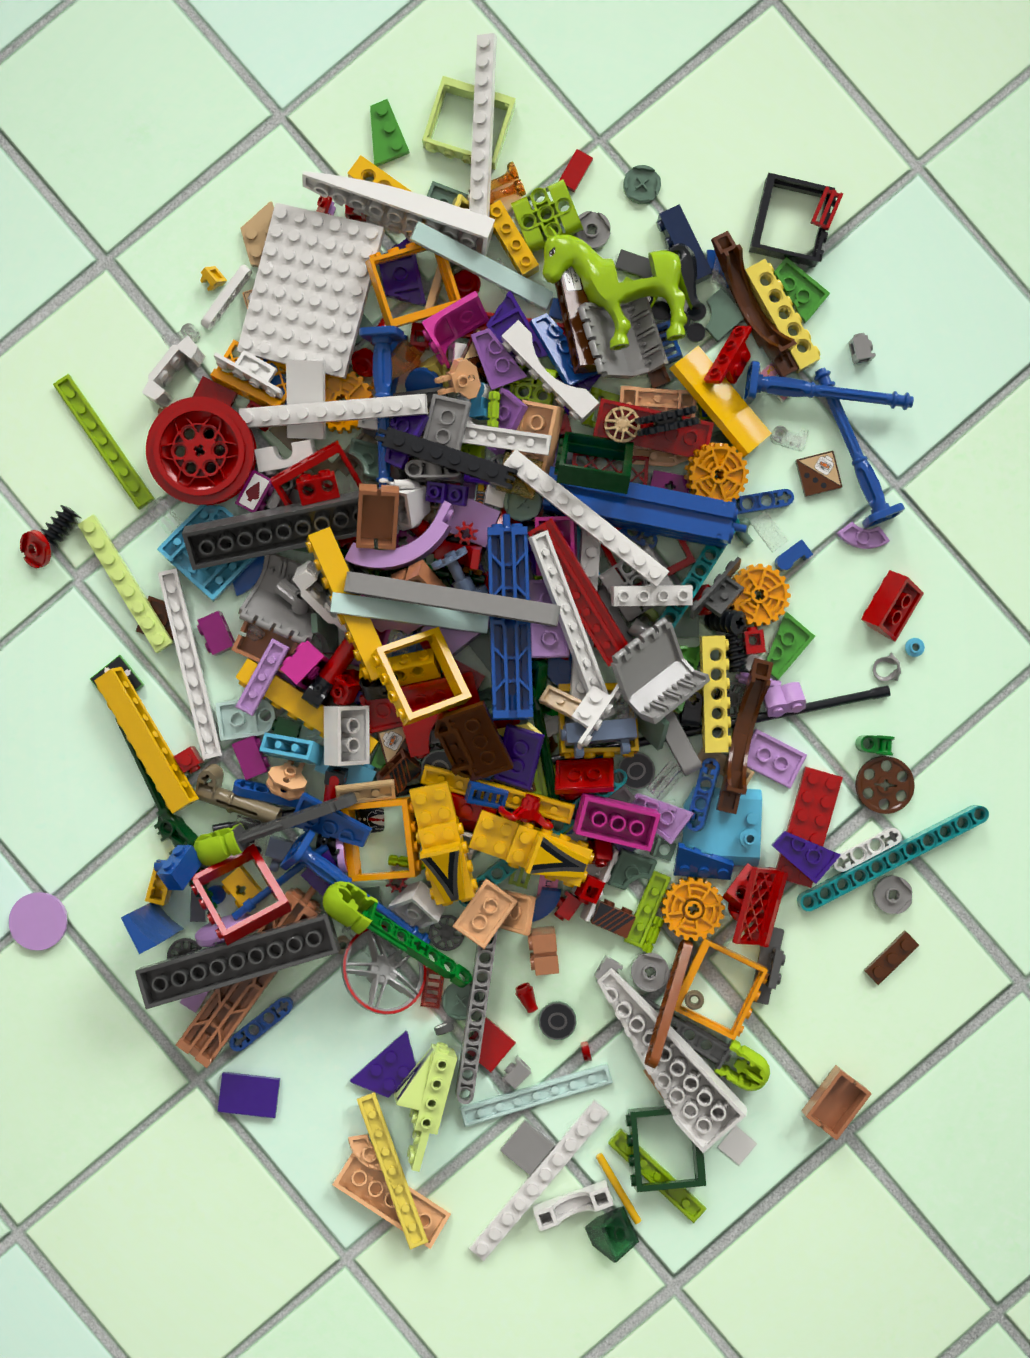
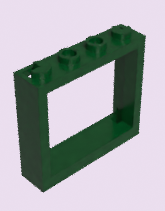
[554,431,634,494]
[625,1106,707,1192]

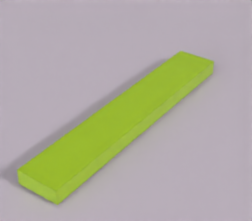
[608,1128,707,1223]

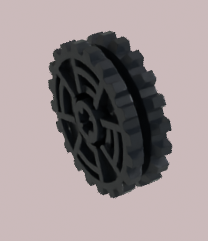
[635,405,701,436]

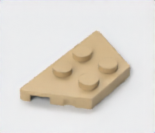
[240,201,274,268]

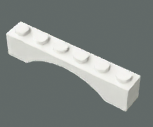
[501,320,599,423]

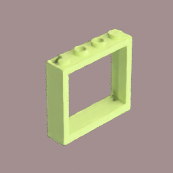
[422,76,516,170]

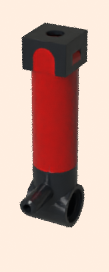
[301,636,355,709]
[316,765,349,853]

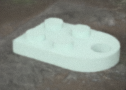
[215,699,276,741]

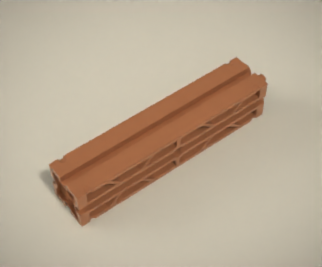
[176,886,323,1068]

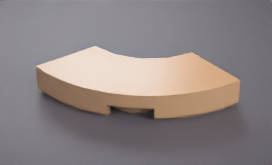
[348,1134,382,1172]

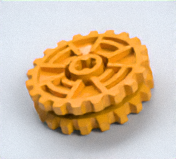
[325,371,373,434]
[684,442,749,502]
[731,564,791,627]
[661,877,725,941]

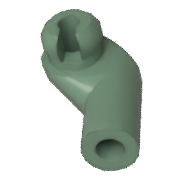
[736,517,754,547]

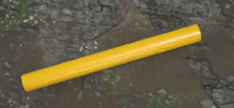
[596,1153,641,1224]

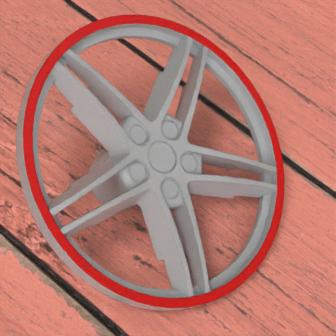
[341,925,426,1015]

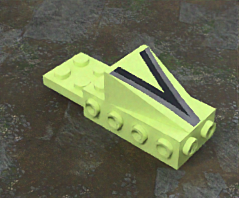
[394,1042,457,1172]

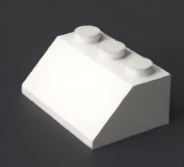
[324,706,370,766]

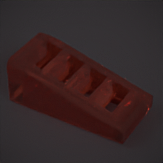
[420,967,444,1010]

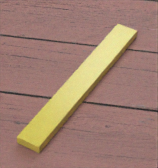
[357,1092,428,1250]

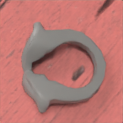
[872,652,901,681]

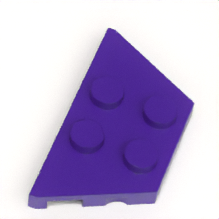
[379,238,426,306]
[486,291,547,359]
[350,1030,416,1098]

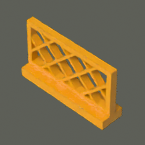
[210,339,287,407]

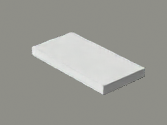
[286,360,326,439]

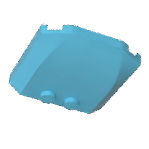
[157,505,257,602]
[682,786,762,866]

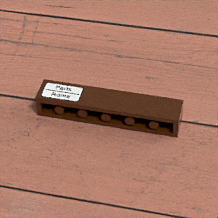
[555,267,597,374]

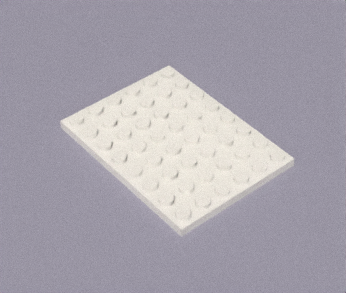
[237,202,385,379]

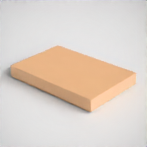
[452,878,518,949]

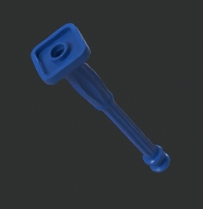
[280,828,430,944]

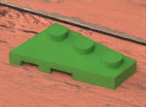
[774,257,830,324]

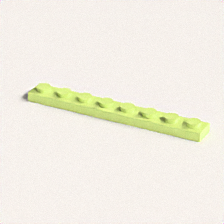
[77,514,174,653]

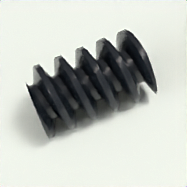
[40,505,82,548]
[704,609,746,635]
[725,632,748,673]

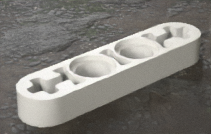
[200,264,252,330]
[832,827,902,872]

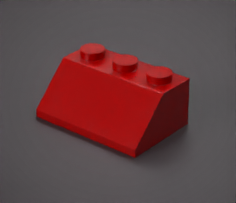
[861,570,924,642]
[451,792,497,832]

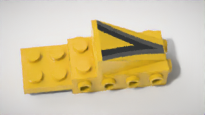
[409,781,478,906]
[468,809,594,888]

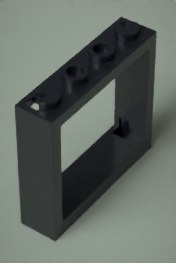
[749,172,836,267]

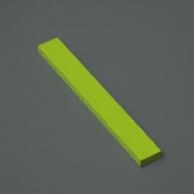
[53,373,155,510]

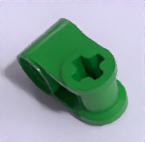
[855,735,895,756]

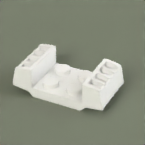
[141,335,206,407]
[292,560,346,632]

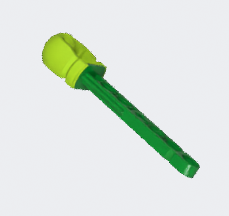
[323,881,472,988]

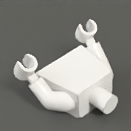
[379,478,431,534]

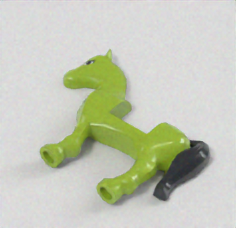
[542,226,702,351]

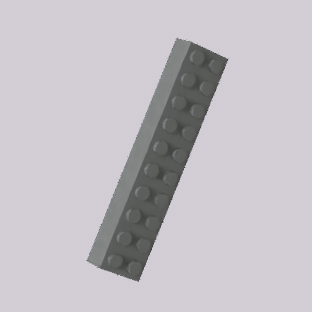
[182,491,359,570]
[135,913,341,1009]

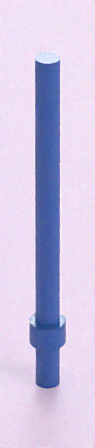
[232,845,329,920]

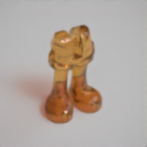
[468,161,526,205]

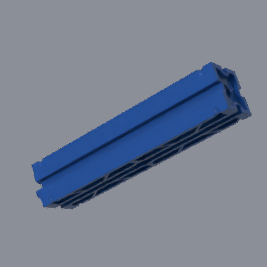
[543,466,747,549]
[487,514,533,721]

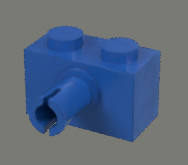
[154,845,202,891]

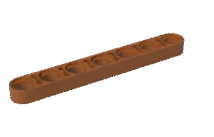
[644,939,693,1069]

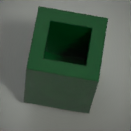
[272,716,303,738]

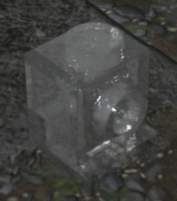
[614,696,637,720]

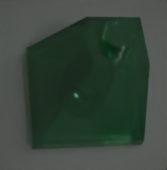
[584,1206,639,1263]

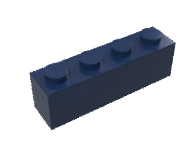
[656,204,713,284]

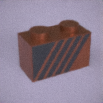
[376,748,422,796]
[590,899,636,939]

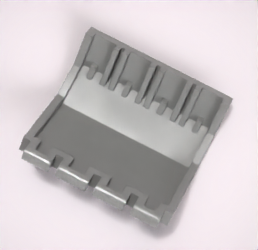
[577,297,669,379]
[238,553,331,644]
[611,617,710,724]

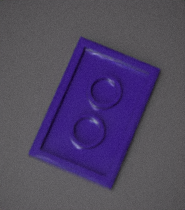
[494,723,545,790]
[217,1072,281,1118]

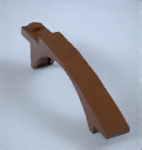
[711,231,799,377]
[716,658,773,814]

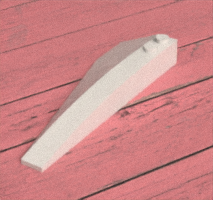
[302,171,495,256]
[597,968,748,1153]

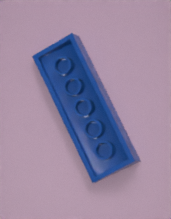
[121,903,184,954]

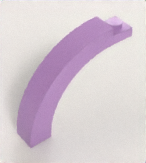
[344,500,455,571]

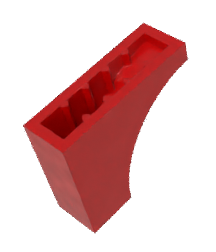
[431,539,483,570]
[400,696,458,758]

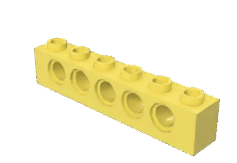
[745,259,821,374]
[699,635,732,753]

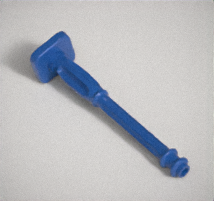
[359,326,404,489]
[744,361,914,410]
[814,367,905,529]

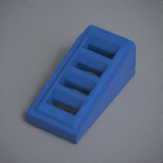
[656,320,683,365]
[464,781,509,809]

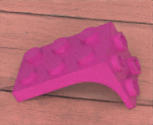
[422,291,489,369]

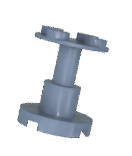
[431,546,488,593]

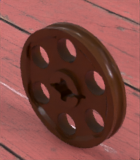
[855,756,915,814]

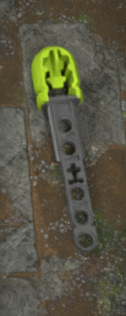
[194,792,358,866]
[639,994,770,1091]

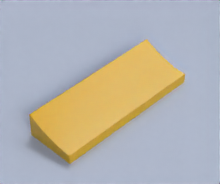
[669,345,772,458]

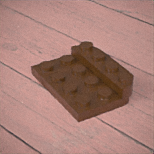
[434,701,514,781]

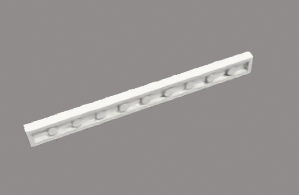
[469,32,497,216]
[239,394,428,428]
[358,417,552,456]
[503,449,669,588]
[570,528,601,700]
[528,530,616,720]
[158,568,223,760]
[469,1099,609,1262]

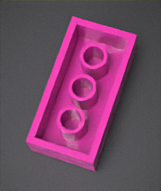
[572,793,661,852]

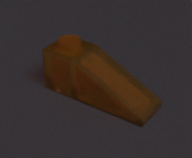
[368,339,423,390]

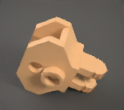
[434,358,481,399]
[266,760,307,801]

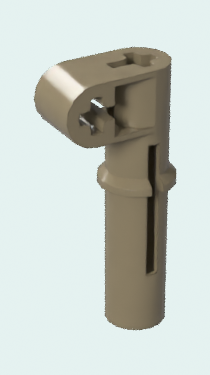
[195,764,283,823]

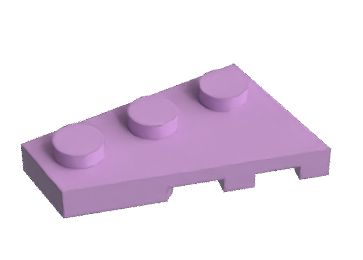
[631,793,695,844]

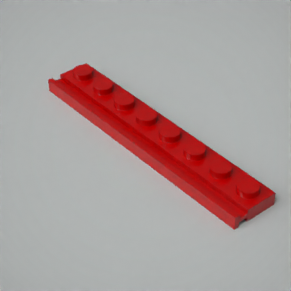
[528,518,628,667]

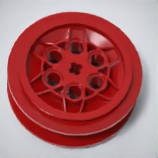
[146,397,257,506]

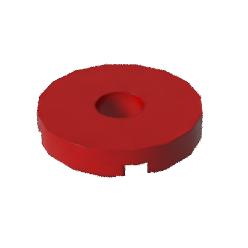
[20,530,51,568]

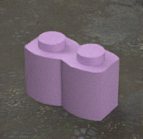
[763,682,806,717]

